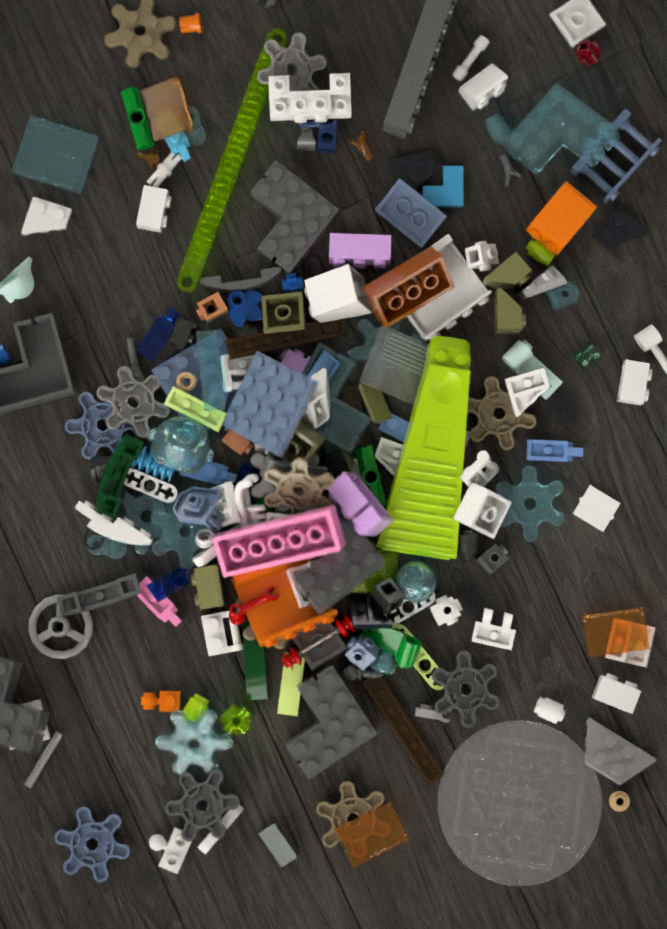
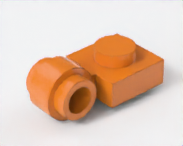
[141,691,181,712]

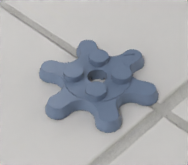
[65,392,135,460]
[55,807,130,882]

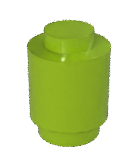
[525,239,555,266]
[181,693,210,725]

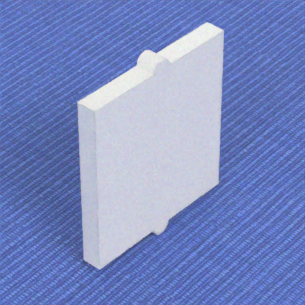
[572,485,620,532]

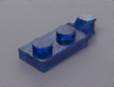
[136,308,179,362]

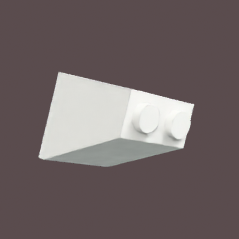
[304,264,372,323]

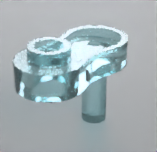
[180,106,206,146]
[86,535,127,559]

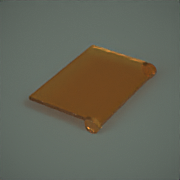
[140,77,194,142]
[582,607,649,657]
[335,802,409,868]

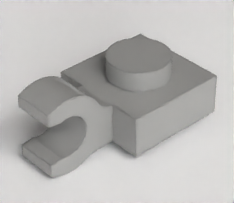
[414,704,451,722]

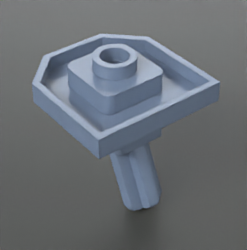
[172,487,222,533]

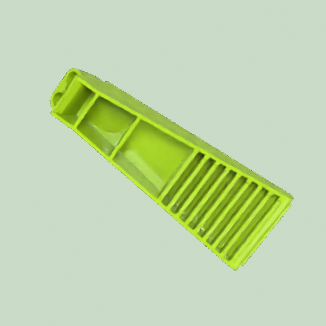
[376,336,470,560]

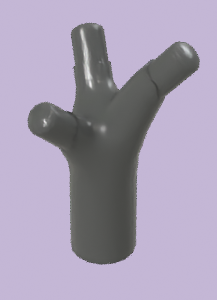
[500,154,522,187]

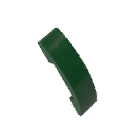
[95,435,144,518]
[242,618,268,700]

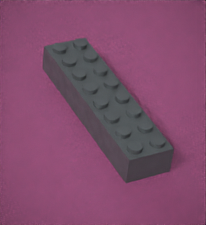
[383,0,458,139]

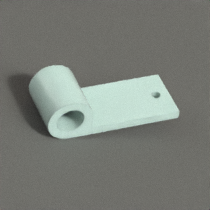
[502,340,563,400]

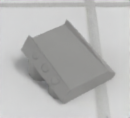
[518,265,567,299]

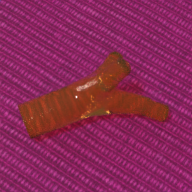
[350,130,374,162]
[138,150,159,168]

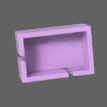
[329,233,391,269]
[327,472,394,537]

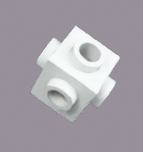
[465,241,499,271]
[429,595,463,626]

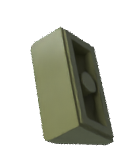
[358,382,392,425]

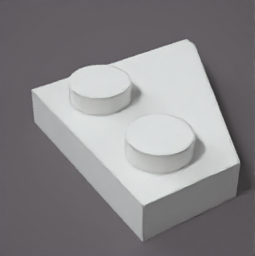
[504,367,550,417]

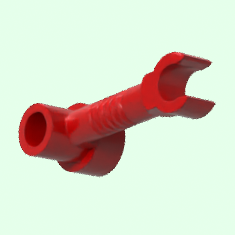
[229,586,279,625]

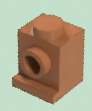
[196,292,229,323]
[221,430,254,456]

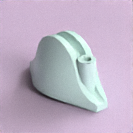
[0,257,34,303]

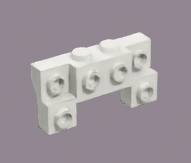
[268,73,351,123]

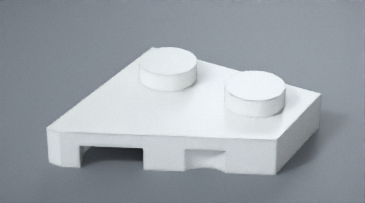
[21,197,72,235]
[375,437,403,476]

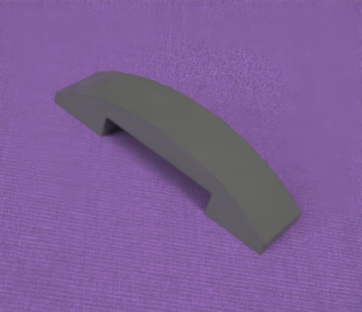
[200,267,282,292]
[57,574,141,617]

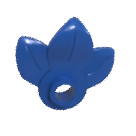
[227,290,262,328]

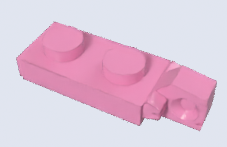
[137,576,182,627]

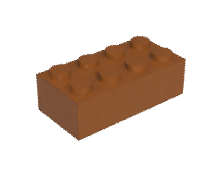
[362,246,455,328]

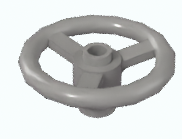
[28,594,93,659]

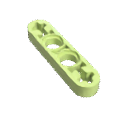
[392,624,443,690]

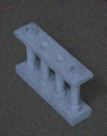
[570,108,662,203]

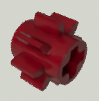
[576,40,602,65]

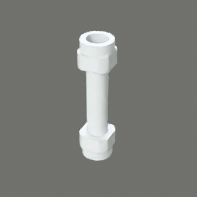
[452,35,490,82]

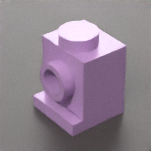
[279,349,312,375]

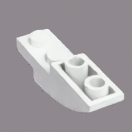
[75,501,153,545]

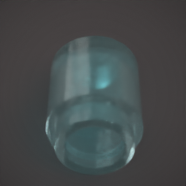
[485,113,513,145]

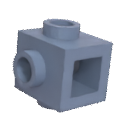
[345,633,380,671]

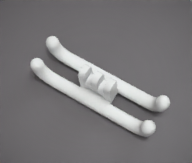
[235,474,267,527]

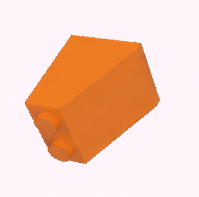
[526,181,597,256]

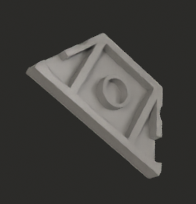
[584,717,657,785]

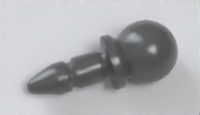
[344,664,383,681]

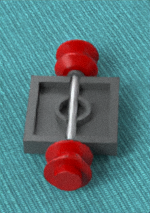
[281,614,355,671]

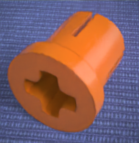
[180,13,203,33]

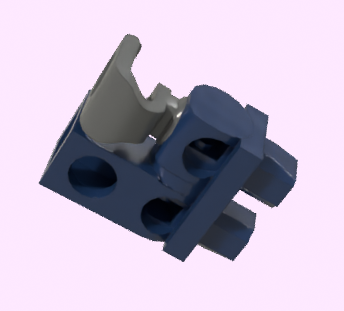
[297,118,337,153]

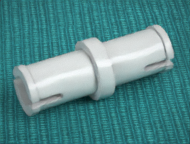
[147,152,182,188]

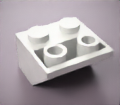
[459,64,508,111]
[301,368,331,430]

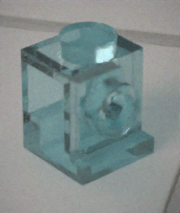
[546,281,580,311]

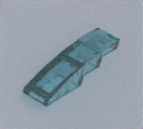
[196,330,225,411]

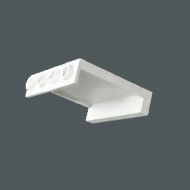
[406,234,491,342]

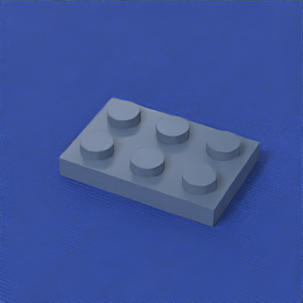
[375,178,447,248]

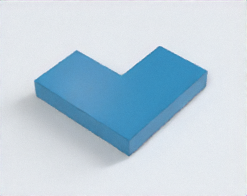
[423,166,463,207]

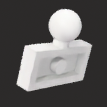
[149,827,192,874]

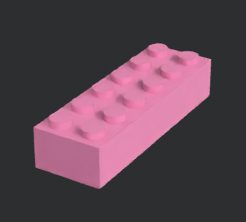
[212,505,346,577]

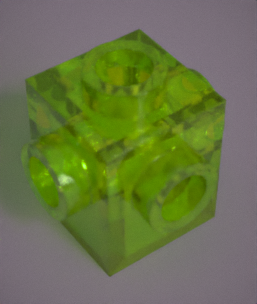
[219,703,252,736]

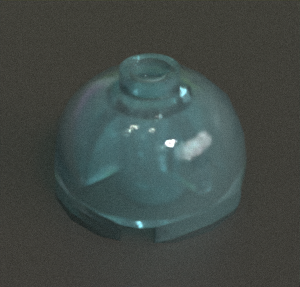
[395,561,437,603]

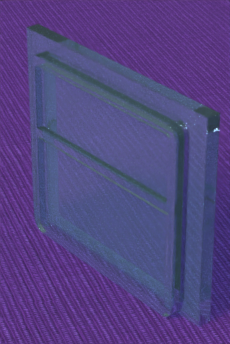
[12,116,99,194]

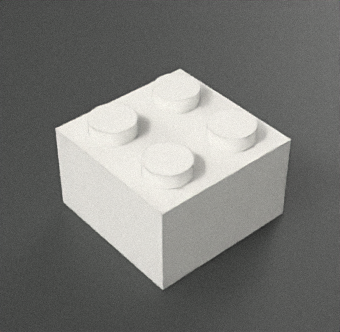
[453,482,512,539]

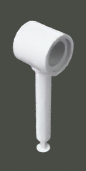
[634,324,667,374]

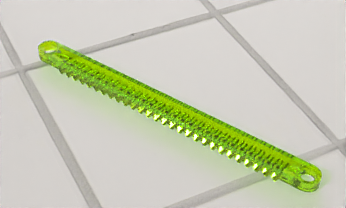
[177,28,287,293]

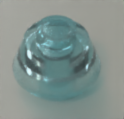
[370,651,396,675]

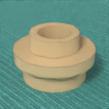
[176,372,197,392]
[609,791,630,812]

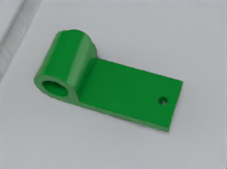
[362,627,422,669]

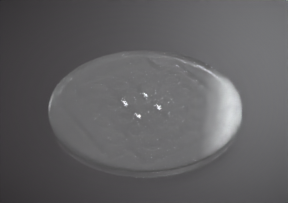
[437,720,602,886]

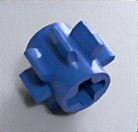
[282,273,304,294]

